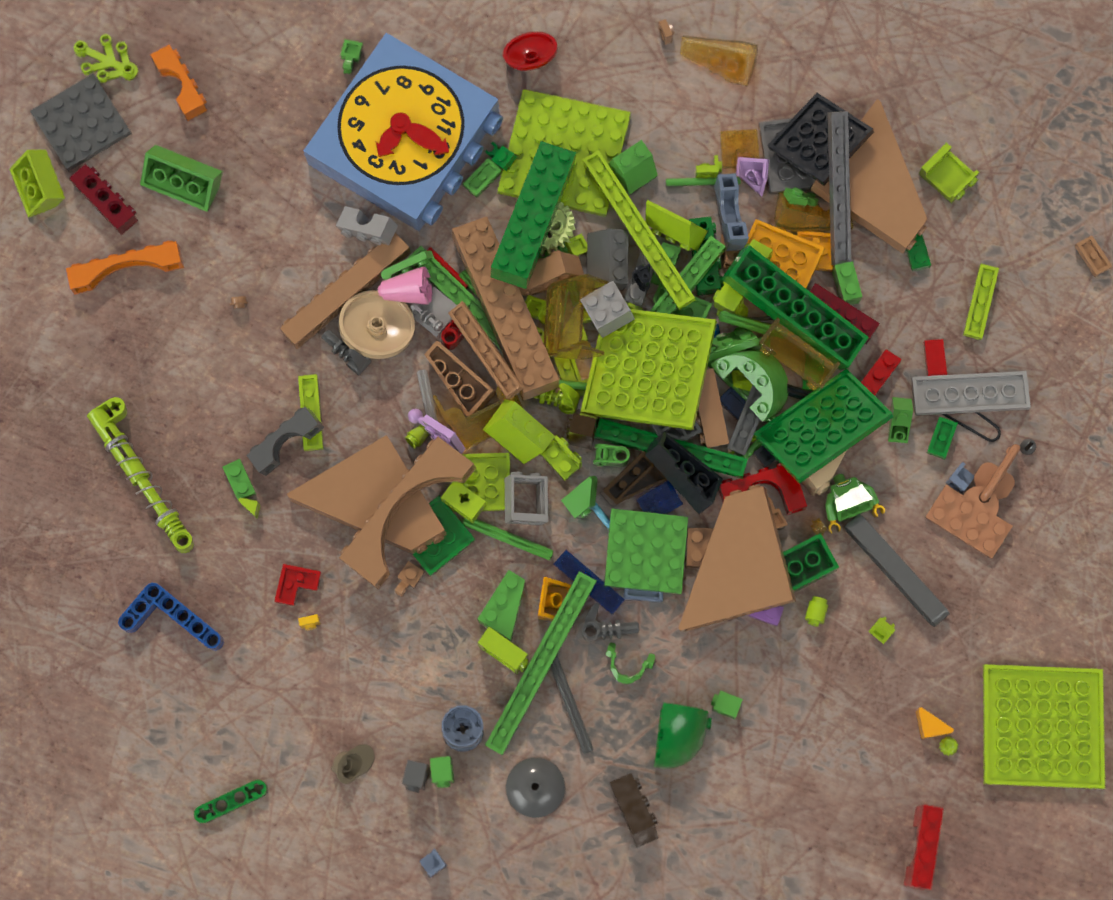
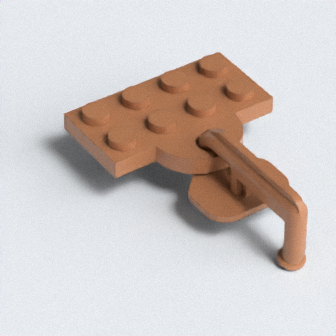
[925,444,1020,559]

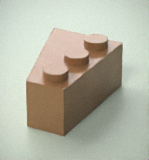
[519,250,585,296]

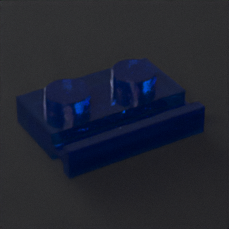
[636,480,683,514]

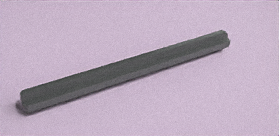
[551,656,593,754]

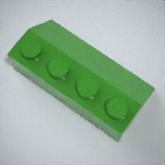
[140,145,223,211]

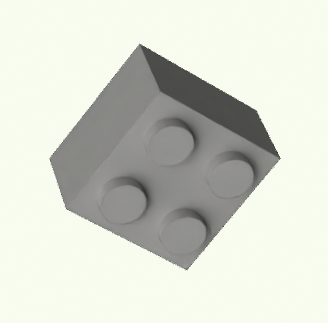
[580,281,635,338]

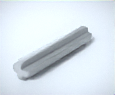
[417,370,438,421]

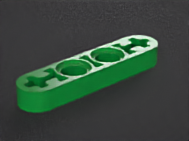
[194,780,268,824]

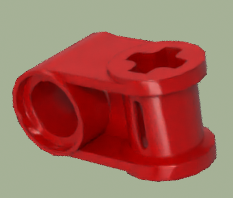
[441,320,464,350]

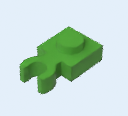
[783,188,819,206]

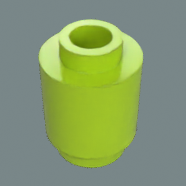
[805,596,828,627]

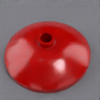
[503,32,558,71]

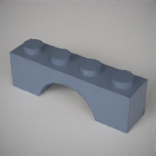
[714,173,749,251]

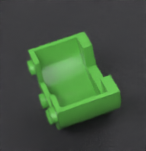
[711,349,788,422]

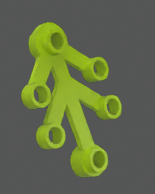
[73,34,138,83]

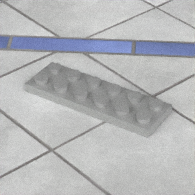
[911,371,1031,416]

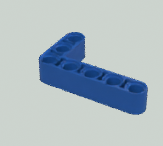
[118,583,224,651]

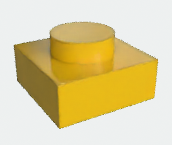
[298,614,321,630]

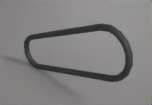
[942,412,1001,442]

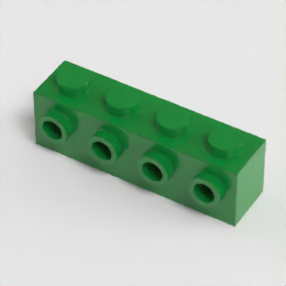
[689,217,724,296]

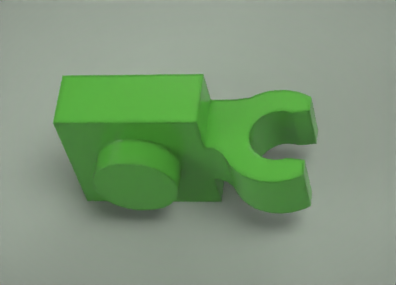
[340,39,363,74]

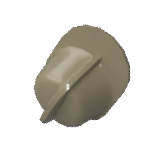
[331,744,375,784]

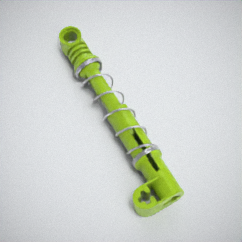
[87,397,194,553]

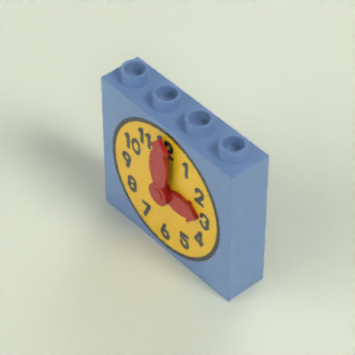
[303,33,504,231]

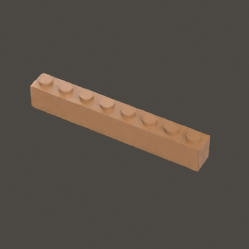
[280,232,411,350]

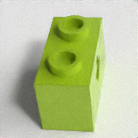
[441,482,487,524]

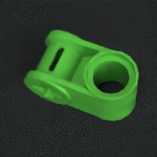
[593,444,630,467]

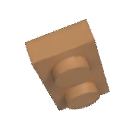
[1075,235,1112,277]

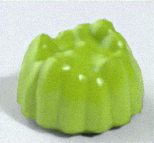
[939,737,958,756]

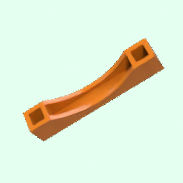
[66,240,184,295]

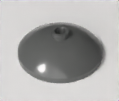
[506,758,565,818]

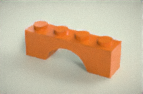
[150,44,207,121]

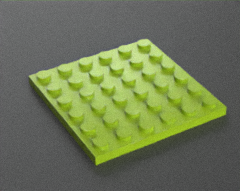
[498,89,631,217]
[580,309,717,430]
[983,664,1105,789]

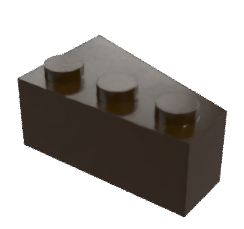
[566,409,600,450]

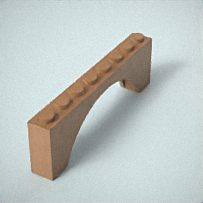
[339,436,476,590]

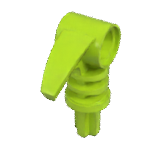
[533,383,580,415]

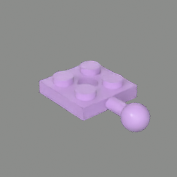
[408,409,466,454]

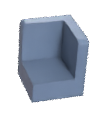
[946,462,974,494]
[419,849,448,878]

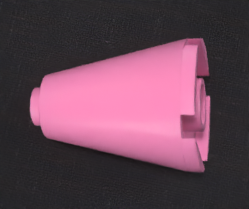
[378,267,432,305]

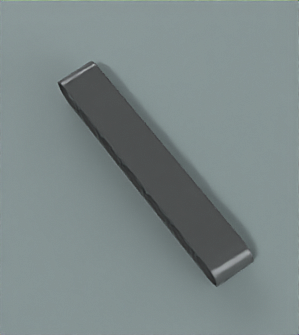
[844,514,950,627]

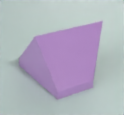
[736,157,769,197]

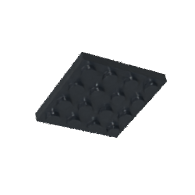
[768,92,874,186]

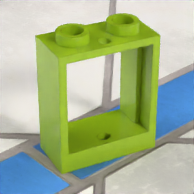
[478,627,529,674]

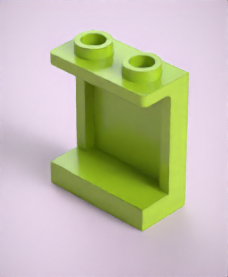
[919,142,980,203]

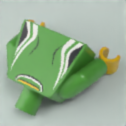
[825,474,885,534]

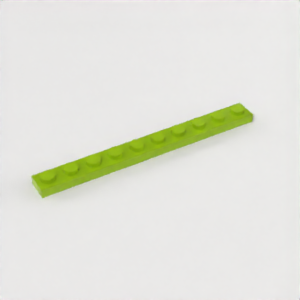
[583,150,696,310]

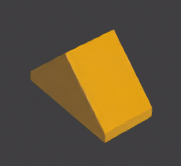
[916,707,954,739]

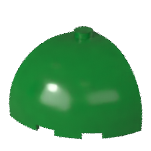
[654,703,712,769]

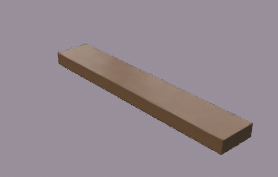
[448,301,524,400]

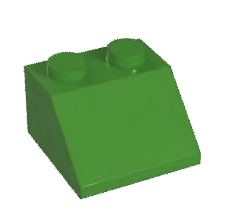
[608,140,658,196]

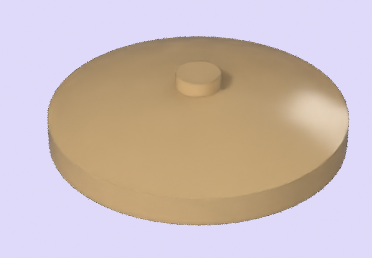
[339,290,415,359]

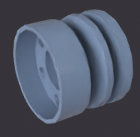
[442,705,483,752]

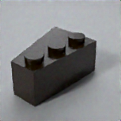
[600,451,667,506]
[610,773,658,848]

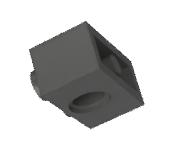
[402,760,430,793]

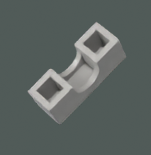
[336,206,398,245]

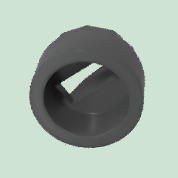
[1020,439,1036,455]

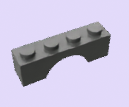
[246,407,325,476]

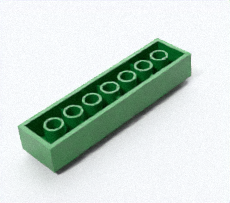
[490,141,576,289]
[721,245,869,370]

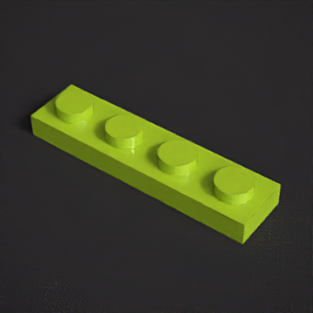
[963,264,999,340]
[298,374,324,451]

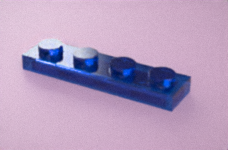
[553,550,625,615]

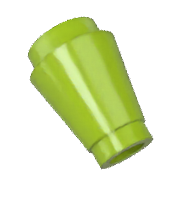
[405,425,430,449]

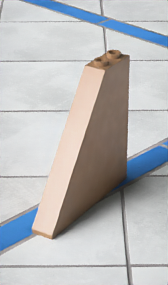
[811,99,927,254]
[287,435,447,554]
[679,485,796,632]

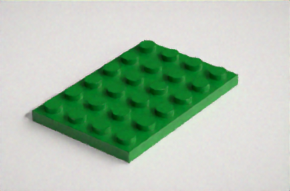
[754,369,894,484]

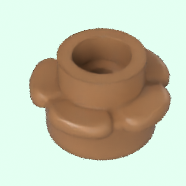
[229,296,248,309]

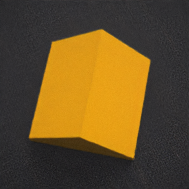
[538,577,572,621]

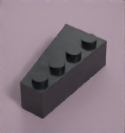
[645,432,723,514]

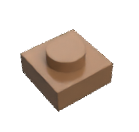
[658,19,674,45]

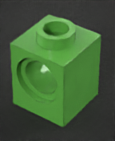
[711,690,743,719]

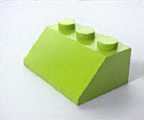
[10,150,65,217]
[645,200,708,251]
[483,399,555,464]

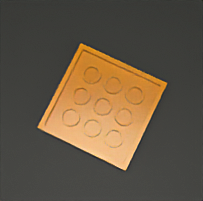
[747,219,825,289]

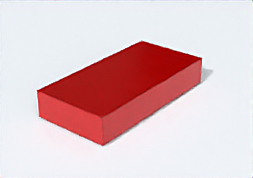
[923,339,947,376]

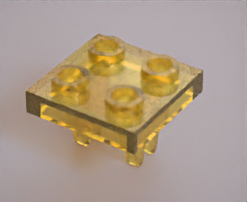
[720,129,760,169]

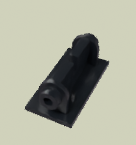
[631,264,651,292]

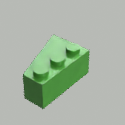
[477,570,526,642]

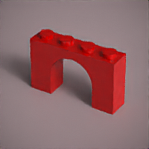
[719,463,807,515]
[903,804,944,890]

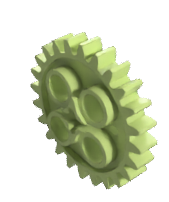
[541,202,575,255]

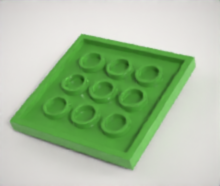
[604,508,688,594]

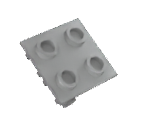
[411,287,457,337]

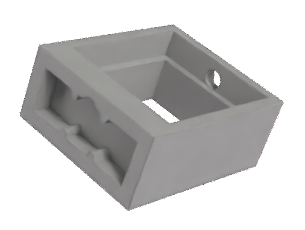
[505,472,548,525]

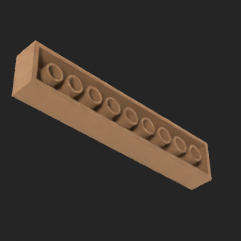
[452,216,559,401]

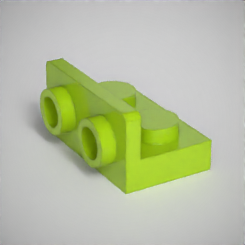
[540,435,582,481]

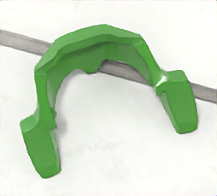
[606,642,655,684]

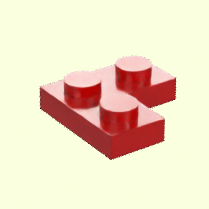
[274,564,322,606]

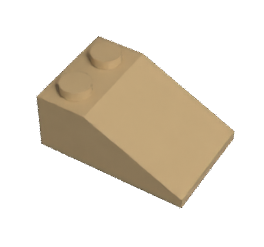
[802,451,846,496]

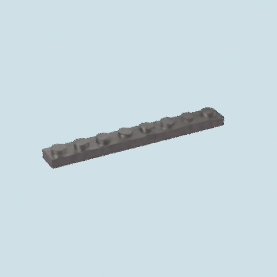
[828,111,851,265]

